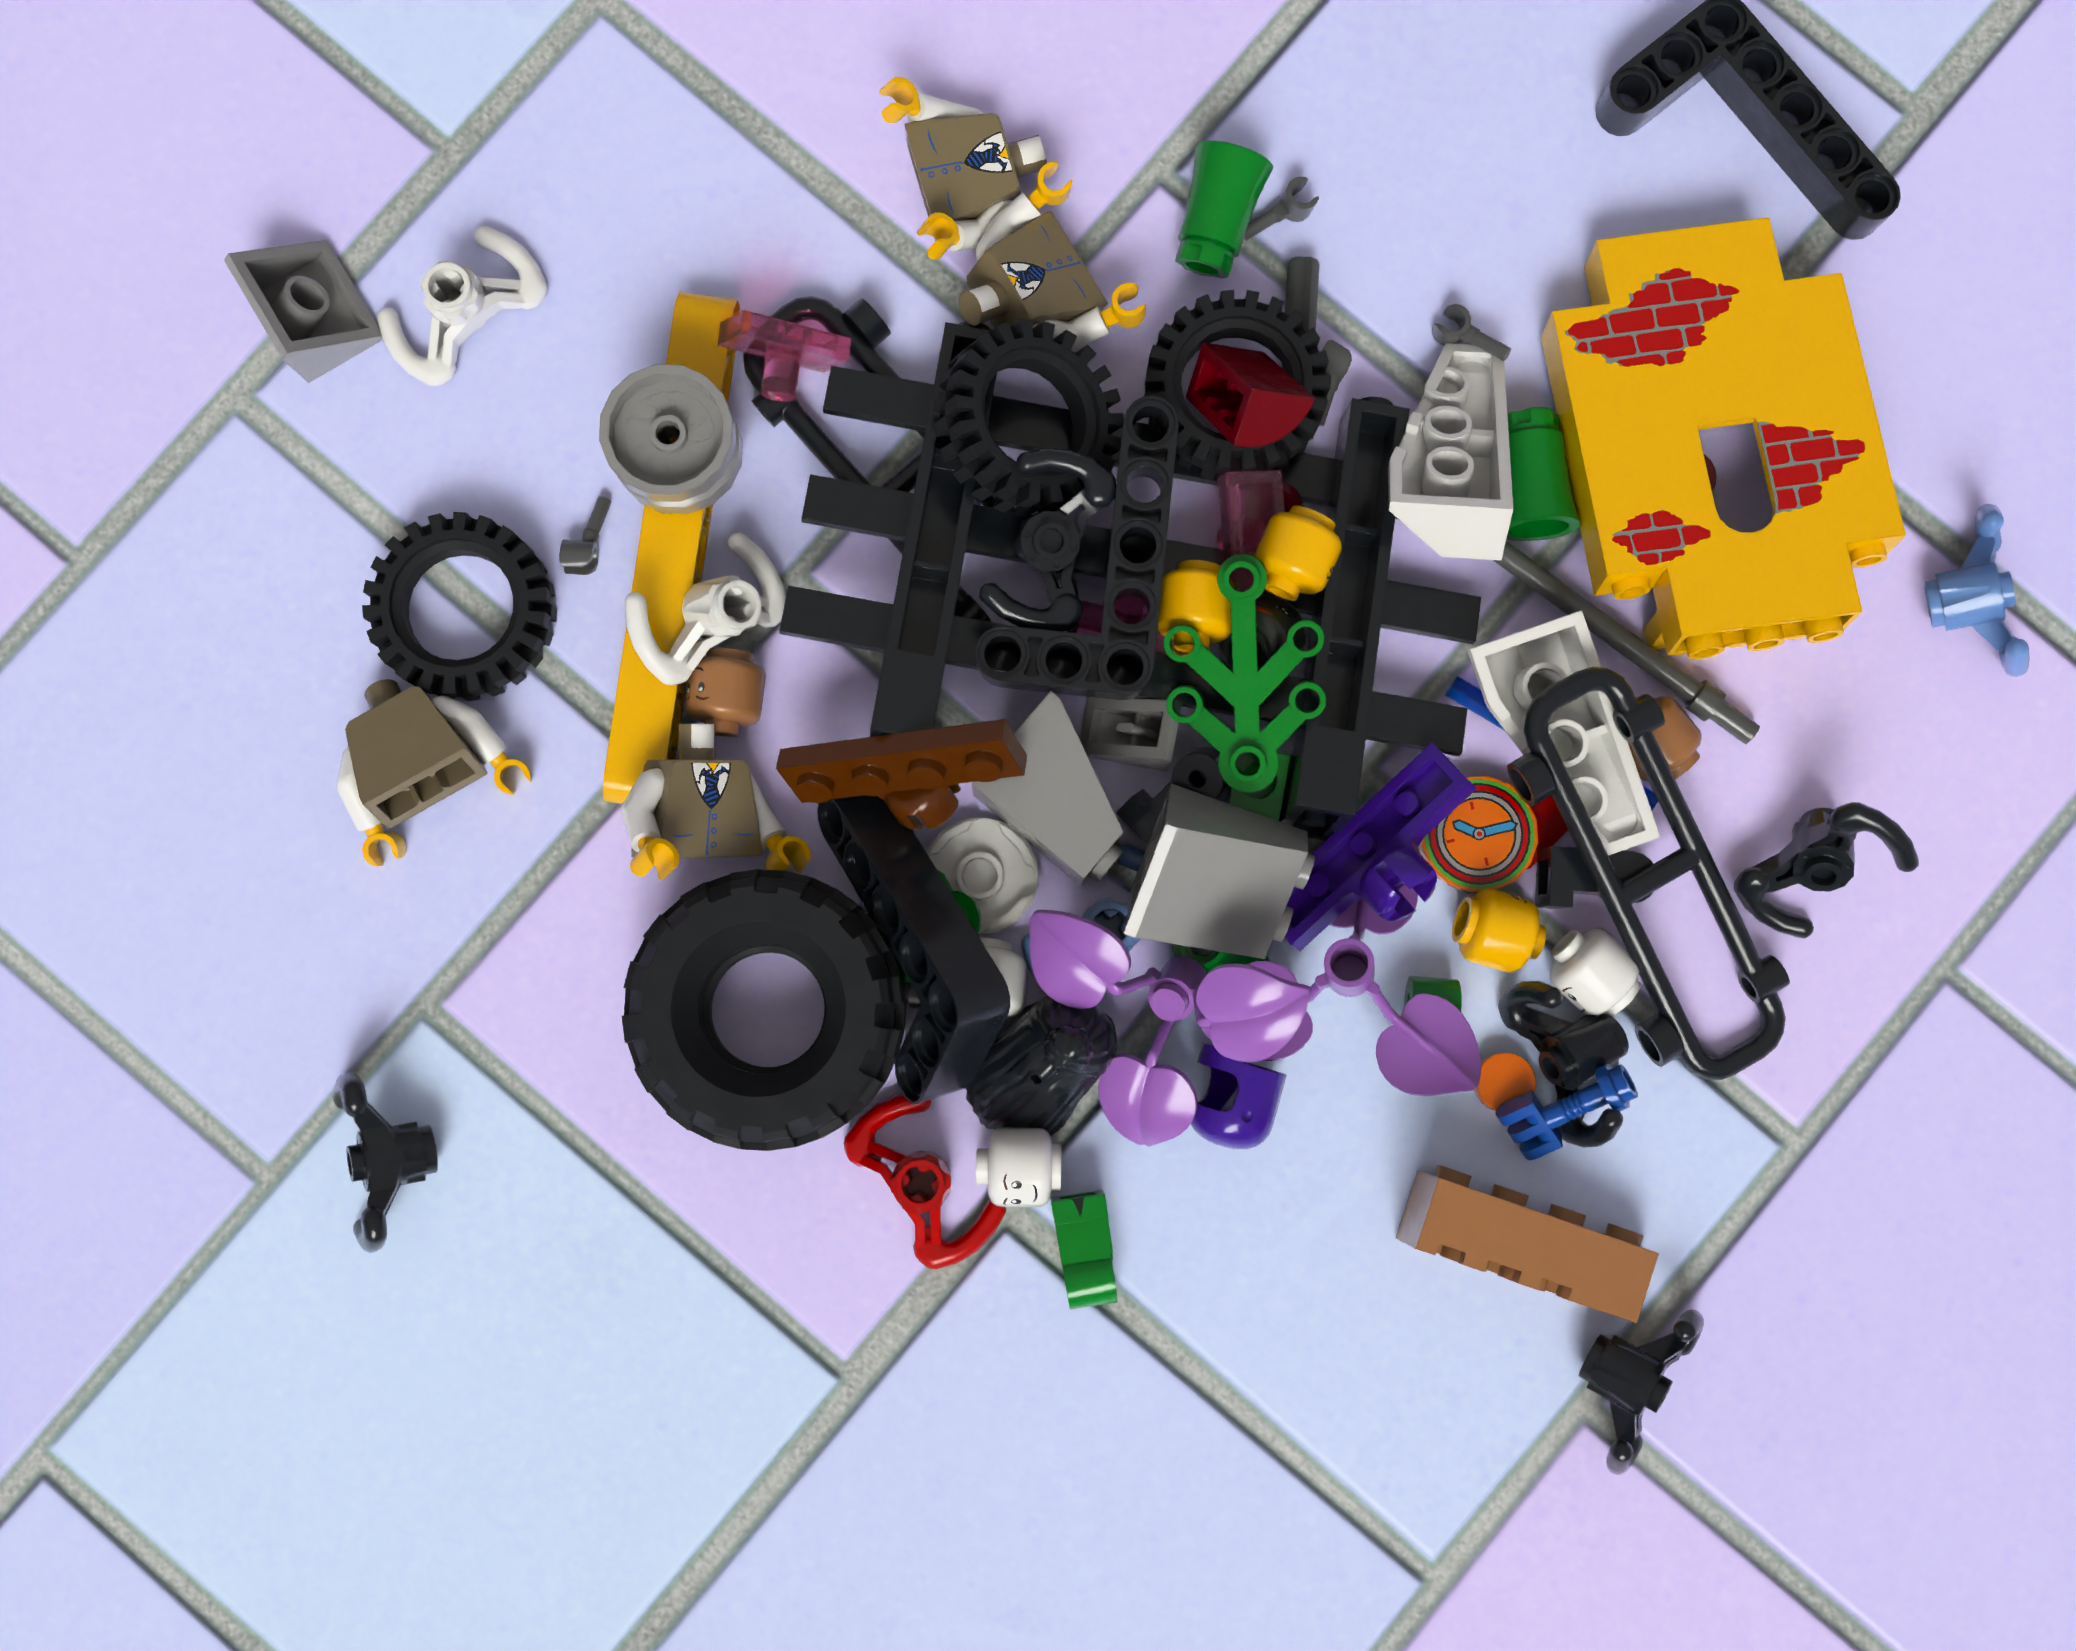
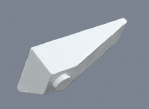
[1388,343,1513,561]

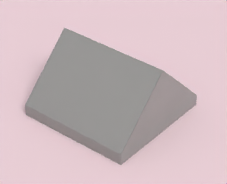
[224,240,382,383]

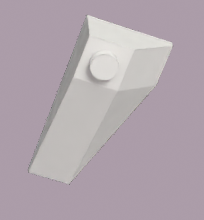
[1467,610,1660,856]

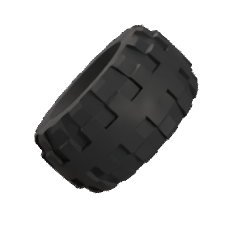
[621,869,906,1151]

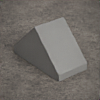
[1080,697,1183,772]

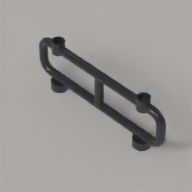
[743,296,1079,622]
[1507,667,1790,1080]

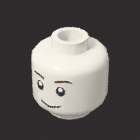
[1550,928,1641,1016]
[976,1127,1061,1207]

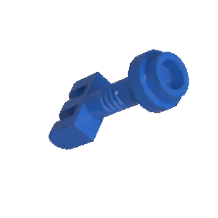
[1495,1064,1638,1160]

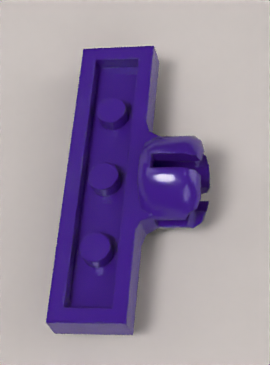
[1285,742,1477,951]

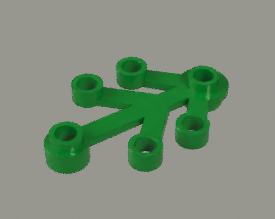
[1164,554,1326,793]

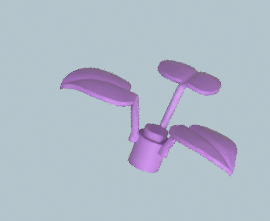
[1201,885,1481,1097]
[1029,910,1311,1147]

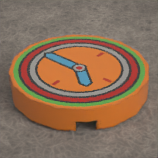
[1419,776,1538,893]

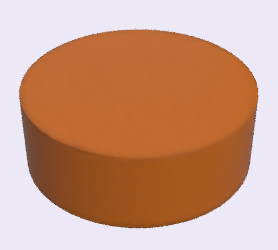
[1474,1053,1536,1111]

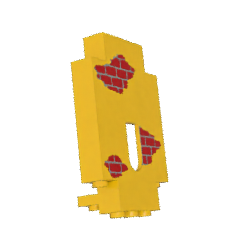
[1541,217,1906,659]

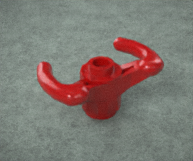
[843,1094,1007,1270]

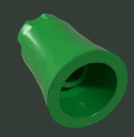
[1175,141,1274,279]
[1506,407,1581,541]

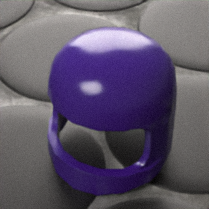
[1191,1043,1287,1149]

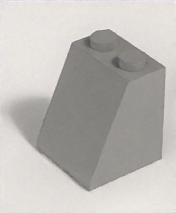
[971,691,1123,887]
[1123,783,1315,959]

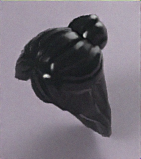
[966,995,1118,1136]

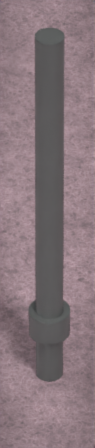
[1493,541,1760,744]

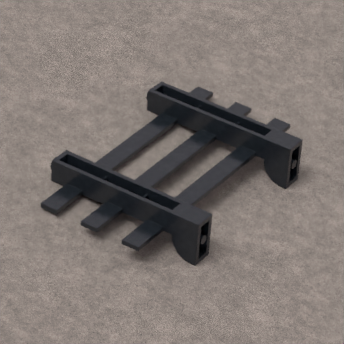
[779,321,1481,841]

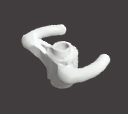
[377,225,547,387]
[624,532,786,685]

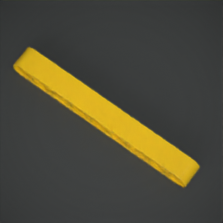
[603,292,740,804]

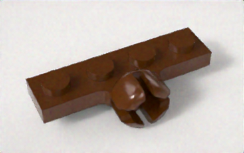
[776,719,1027,831]

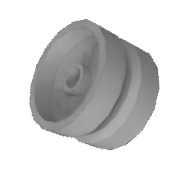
[599,364,743,514]

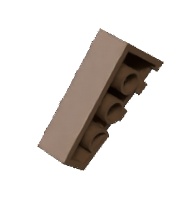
[1396,1164,1659,1323]

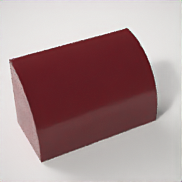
[1185,342,1315,447]

